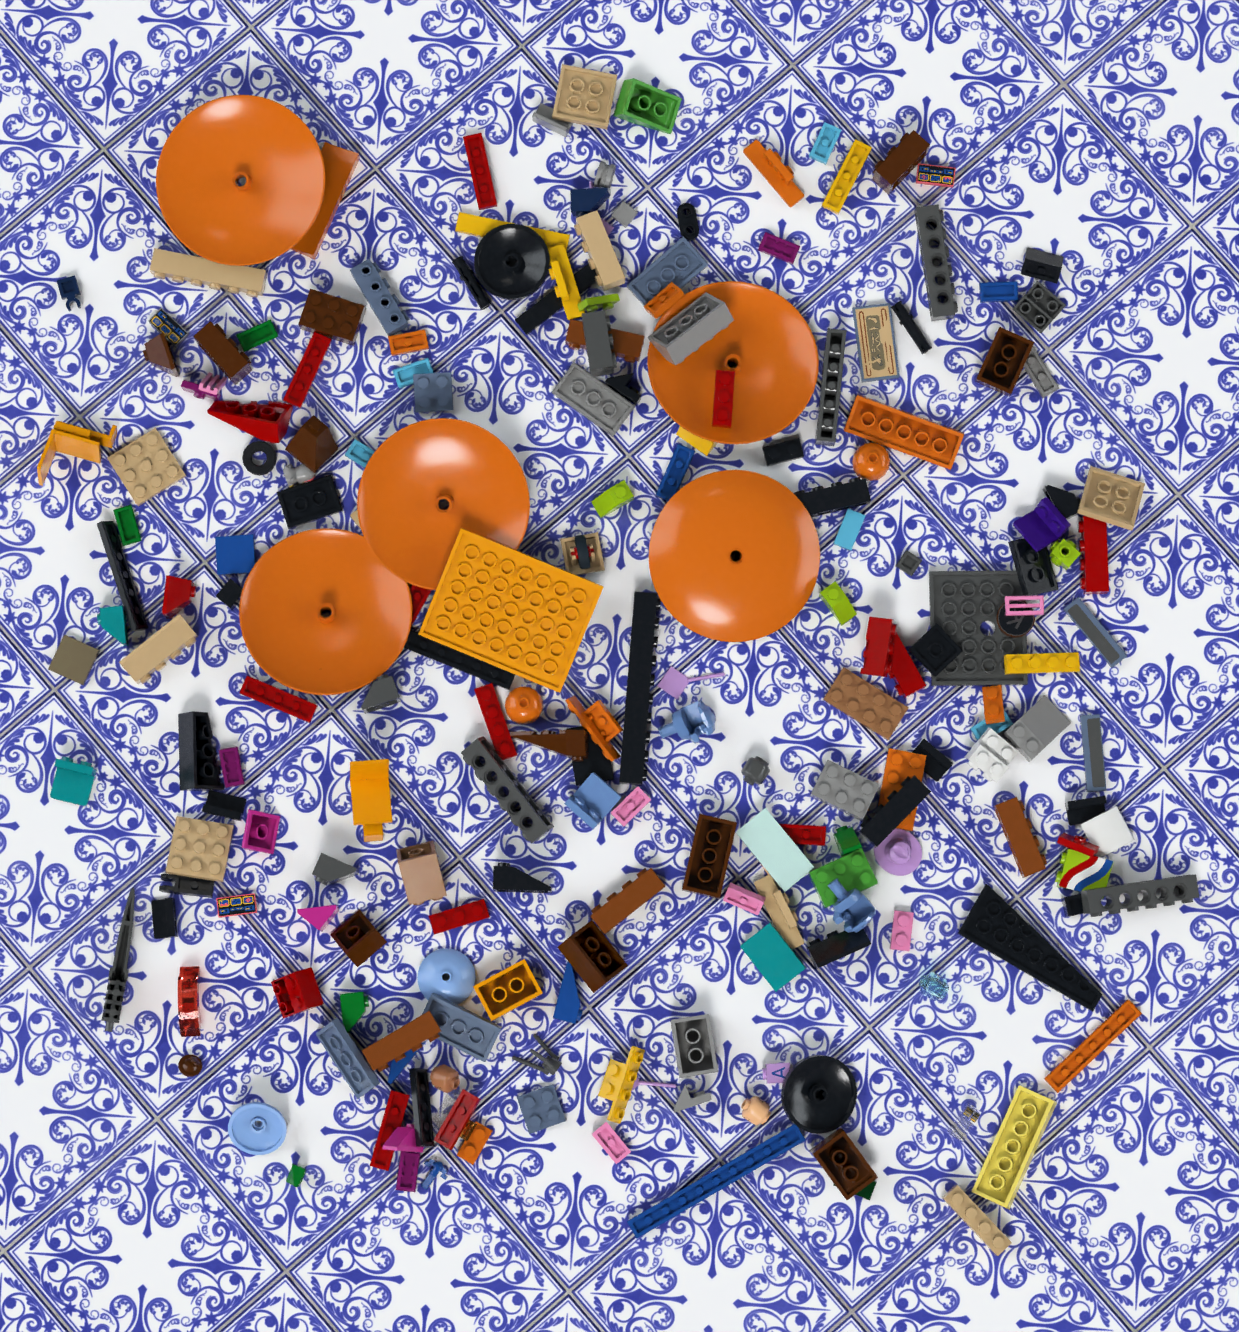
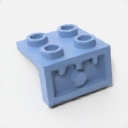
[564,772,622,829]

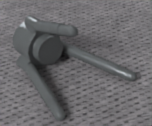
[512,1034,562,1075]

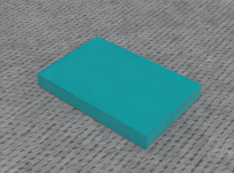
[740,922,807,992]

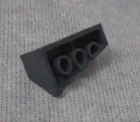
[178,711,225,791]

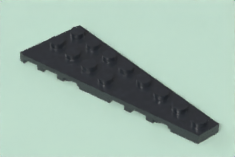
[957,884,1102,1012]

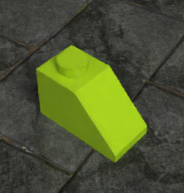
[591,480,634,519]
[819,581,857,626]

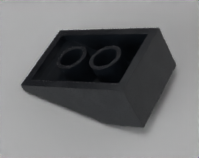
[493,863,552,893]

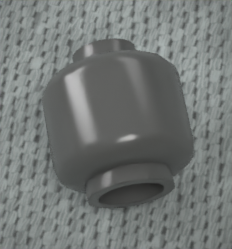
[741,756,770,786]

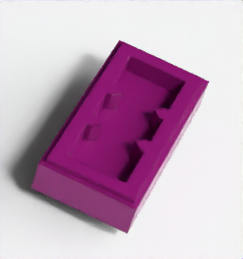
[758,232,800,265]
[181,380,221,401]
[218,746,245,788]
[396,1151,420,1192]

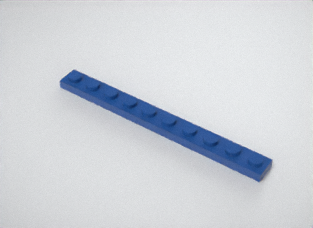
[627,1124,805,1239]

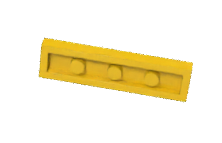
[821,139,872,215]
[1004,652,1080,674]

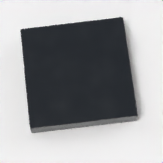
[908,623,963,677]

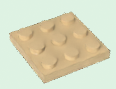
[552,64,617,130]
[107,428,186,506]
[1077,466,1145,531]
[166,816,234,882]

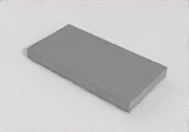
[552,362,635,437]

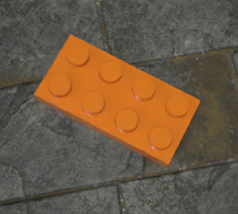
[878,748,927,831]

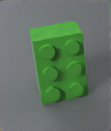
[808,848,878,909]

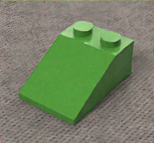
[613,78,682,134]

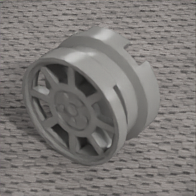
[594,161,616,189]

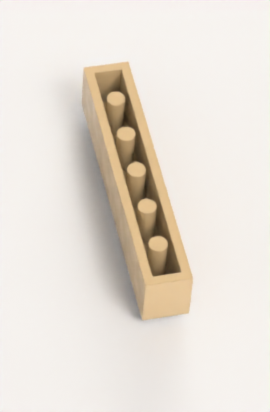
[150,248,267,298]

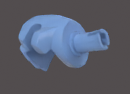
[658,700,716,743]
[827,878,876,933]

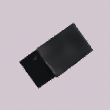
[605,373,641,406]

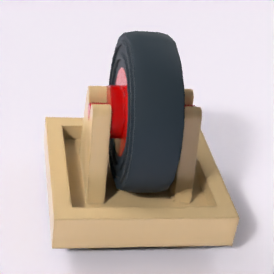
[560,532,605,575]

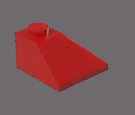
[162,575,196,619]

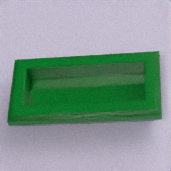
[236,319,279,352]
[113,505,142,546]

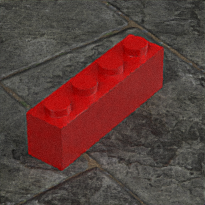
[1078,516,1109,594]
[888,632,926,699]

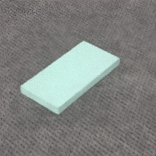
[735,808,815,892]

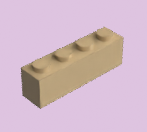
[574,210,625,291]
[942,1184,1012,1256]

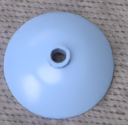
[417,948,476,1005]
[228,1102,287,1155]

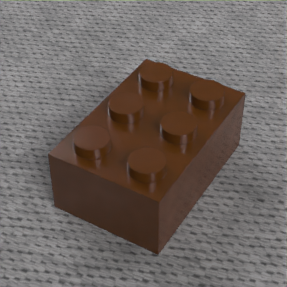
[872,130,930,195]
[298,289,366,346]
[193,321,252,385]
[975,327,1034,397]
[557,920,628,993]

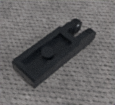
[159,874,215,898]

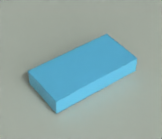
[392,358,434,389]
[834,509,866,551]

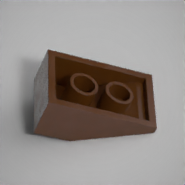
[809,1127,878,1200]

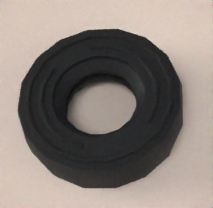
[242,441,277,476]

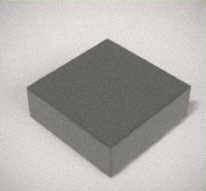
[896,550,922,577]

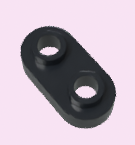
[677,203,699,241]

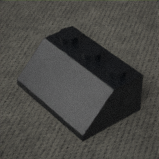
[806,929,871,969]

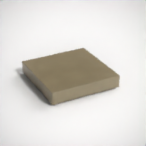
[48,634,100,686]

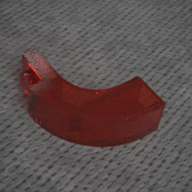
[178,966,201,1037]

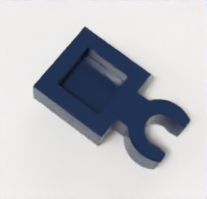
[57,275,81,312]

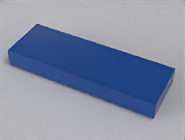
[655,444,695,501]

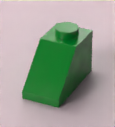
[833,825,862,857]
[340,992,369,1033]

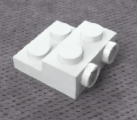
[965,727,1019,783]

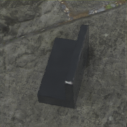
[1021,247,1064,284]
[912,739,953,782]
[202,790,246,821]
[1065,796,1107,826]
[151,897,178,939]

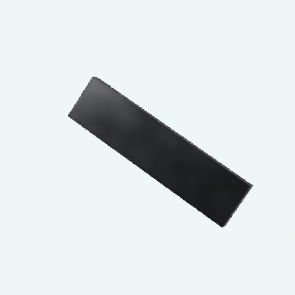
[409,1068,434,1148]

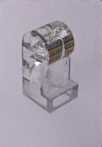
[947,1103,982,1142]

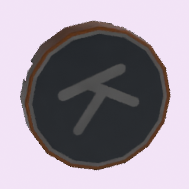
[996,601,1035,638]

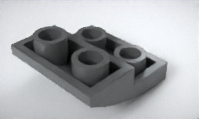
[1013,281,1066,333]

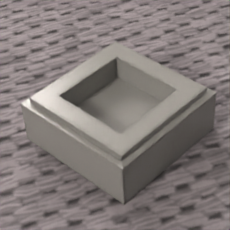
[611,201,638,228]

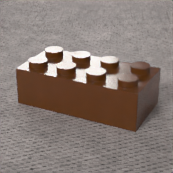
[682,814,737,899]

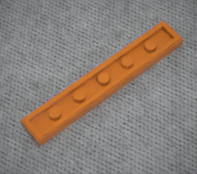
[1044,999,1142,1093]

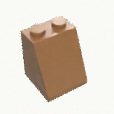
[396,840,447,905]

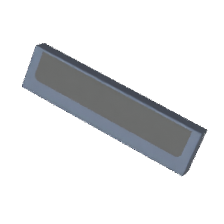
[1063,597,1127,668]
[1080,714,1107,792]

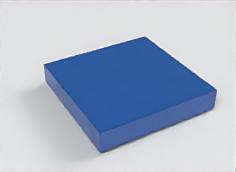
[215,534,256,576]

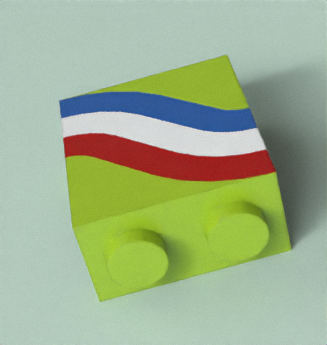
[1055,849,1113,899]

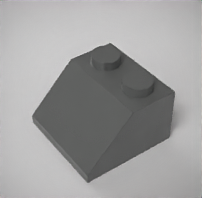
[361,674,401,714]
[312,853,359,886]

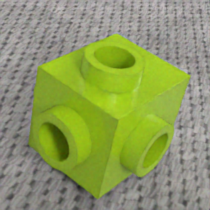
[1049,539,1081,570]

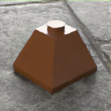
[143,333,180,377]
[285,415,338,473]

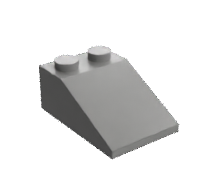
[1003,695,1071,762]

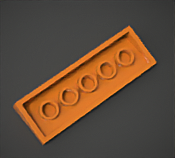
[291,142,360,260]
[844,394,964,470]

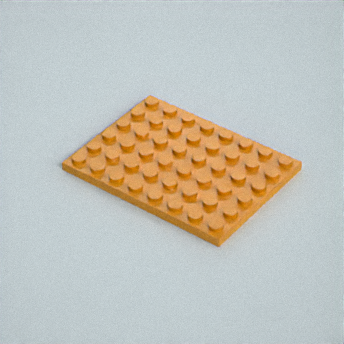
[418,528,604,693]

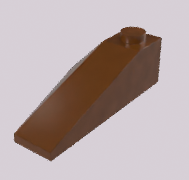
[510,730,589,762]

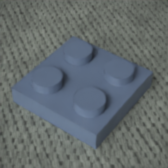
[413,372,453,413]
[517,1084,566,1134]

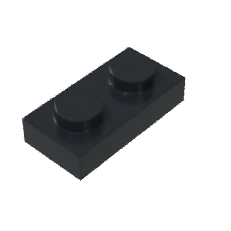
[762,438,804,467]

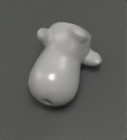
[283,464,316,487]

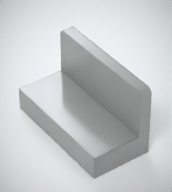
[532,103,573,137]

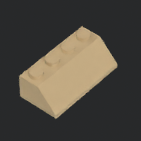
[119,614,198,684]

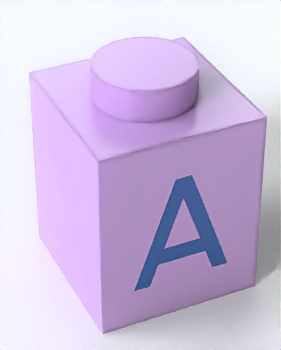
[762,1063,790,1084]

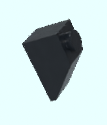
[1043,485,1081,520]

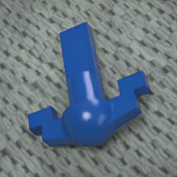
[421,1159,448,1190]

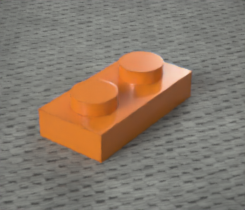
[643,282,685,319]
[388,329,429,356]
[982,685,1005,724]
[457,1121,493,1165]

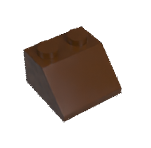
[330,909,387,967]

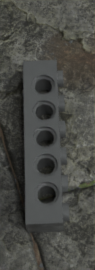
[914,204,958,322]
[815,328,847,446]
[461,736,554,844]
[1081,874,1199,917]

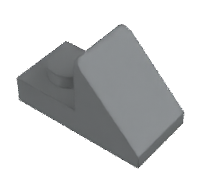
[673,1084,712,1113]

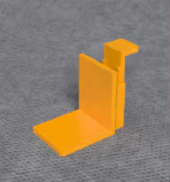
[37,421,117,486]
[350,759,392,842]

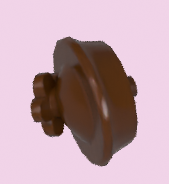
[178,1055,202,1077]

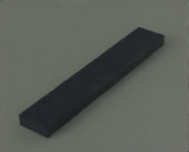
[515,263,597,335]
[97,521,148,632]
[404,630,515,690]

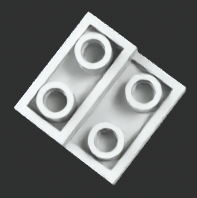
[1081,806,1135,858]

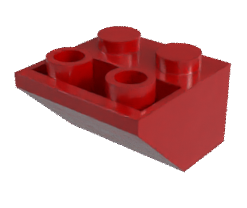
[271,967,324,1018]

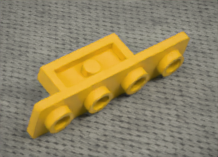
[548,244,585,320]
[598,1046,645,1124]

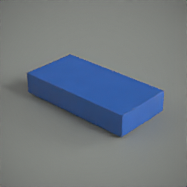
[979,281,1018,303]

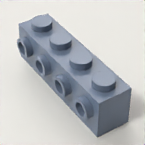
[350,258,410,336]

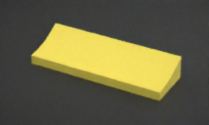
[971,1085,1057,1210]

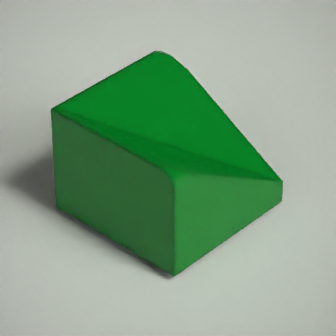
[286,1163,307,1187]

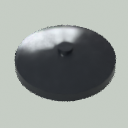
[474,224,550,300]
[781,1055,857,1134]

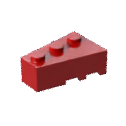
[860,617,897,677]

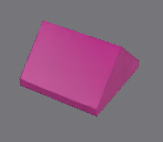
[241,809,280,854]
[297,905,339,932]

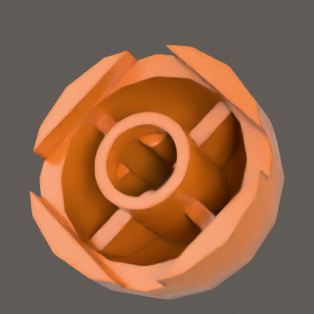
[852,442,890,481]
[505,686,543,725]

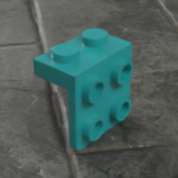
[50,756,97,806]

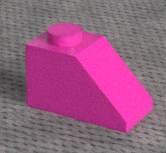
[383,1123,424,1153]

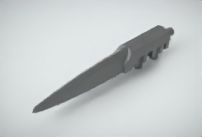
[102,888,135,1032]

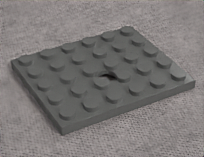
[929,570,1028,686]

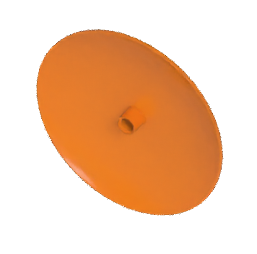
[156,95,326,266]
[647,281,819,444]
[357,418,530,590]
[648,470,820,642]
[239,528,412,695]

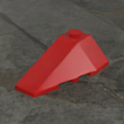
[207,401,293,443]

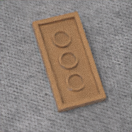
[823,667,909,740]

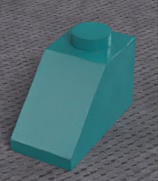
[97,605,129,646]

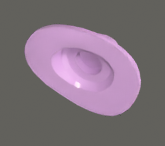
[874,829,922,876]

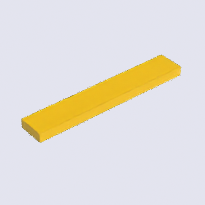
[455,212,570,252]

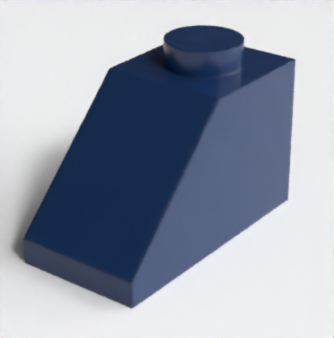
[570,187,611,218]

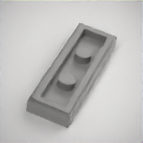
[1023,346,1059,399]

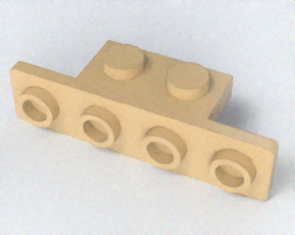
[754,875,804,950]

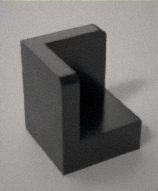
[216,579,243,610]
[1061,894,1083,917]

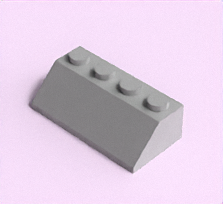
[648,292,734,365]

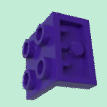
[1013,497,1071,552]

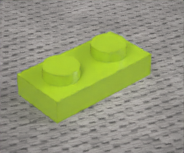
[577,293,620,313]

